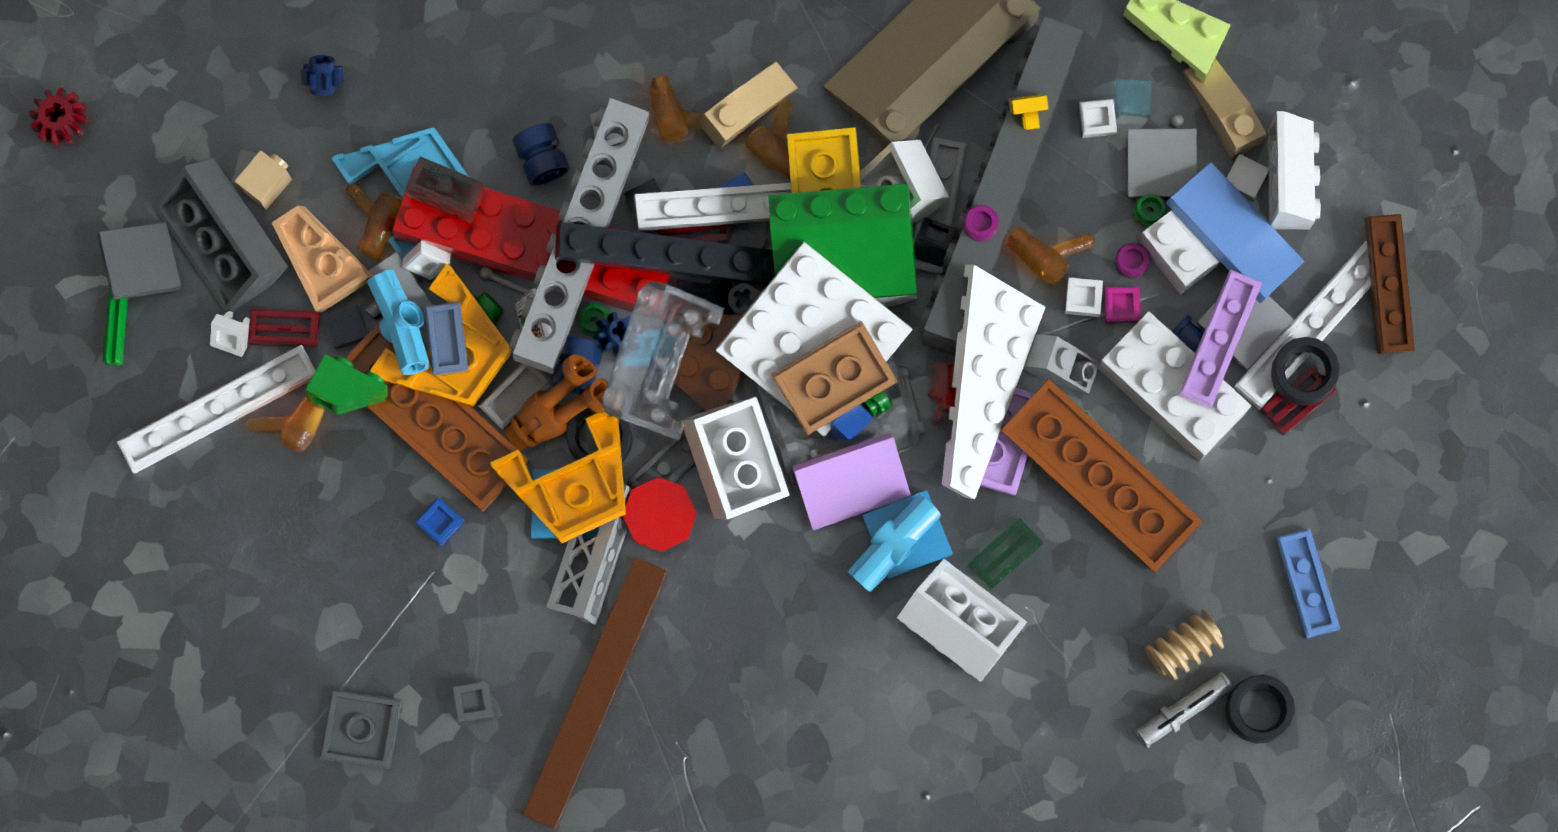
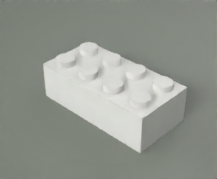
[1098,311,1251,462]

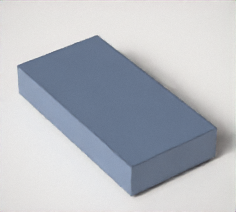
[425,302,469,376]

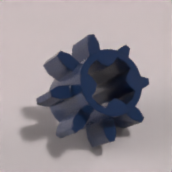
[301,55,343,96]
[593,312,639,357]

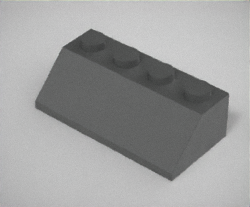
[152,158,288,313]

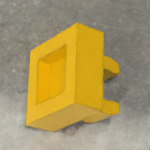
[1008,94,1048,130]

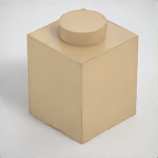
[234,150,292,210]

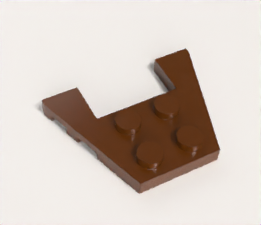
[667,312,743,411]

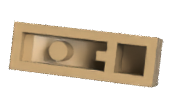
[1183,58,1267,160]
[698,62,798,150]

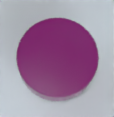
[963,205,999,242]
[1115,243,1150,279]

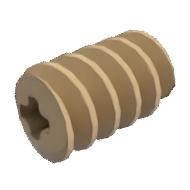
[1144,609,1224,680]

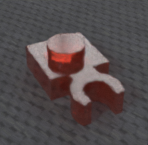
[931,362,956,425]

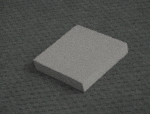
[1127,129,1197,198]
[1196,296,1294,370]

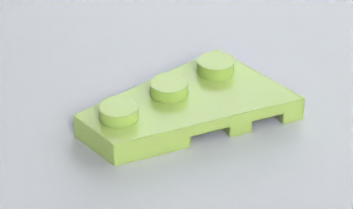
[1123,0,1230,82]

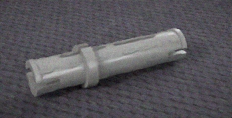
[1134,671,1233,748]

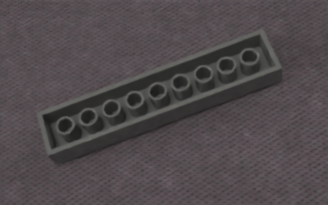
[918,16,1083,357]

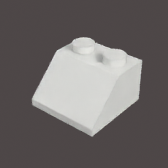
[860,140,950,224]
[1138,210,1222,295]

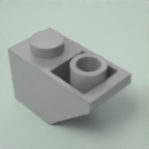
[1023,334,1100,394]

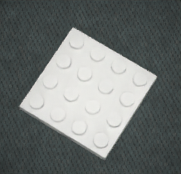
[716,241,913,437]

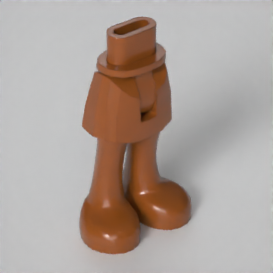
[504,355,613,451]

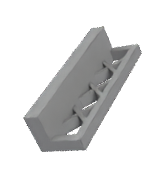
[546,485,632,625]

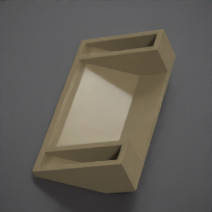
[823,0,1041,148]

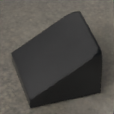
[914,217,956,267]

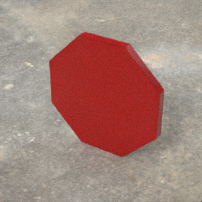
[622,477,697,552]

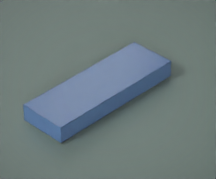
[1275,528,1341,639]

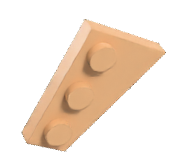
[272,205,374,312]

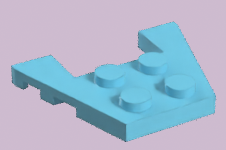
[331,127,473,260]

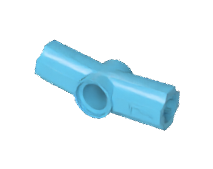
[367,269,430,375]
[847,494,941,592]

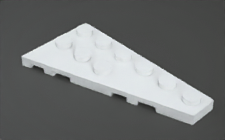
[942,264,1045,499]

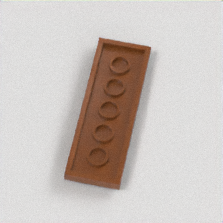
[345,324,530,512]
[1001,379,1203,572]

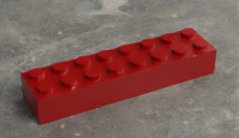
[393,166,671,319]

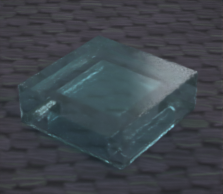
[1115,79,1152,117]

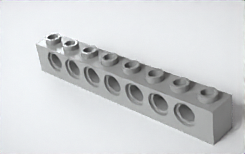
[509,98,649,374]

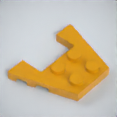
[370,263,513,407]
[490,406,626,543]

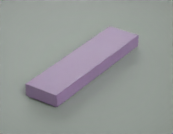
[1178,269,1262,409]

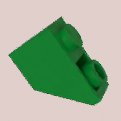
[305,354,388,415]

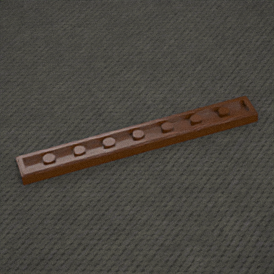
[523,557,668,830]

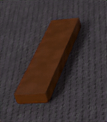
[1364,214,1415,354]

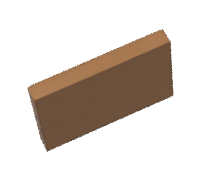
[771,321,898,435]

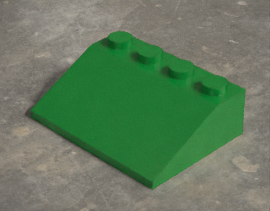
[768,184,917,298]

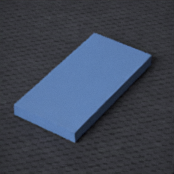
[1166,162,1305,303]

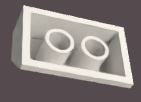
[1267,111,1321,230]
[681,397,790,520]
[897,559,1027,682]

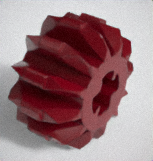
[29,87,89,147]

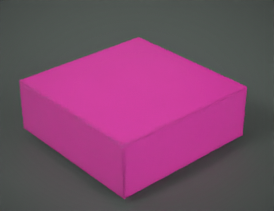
[1104,287,1141,323]

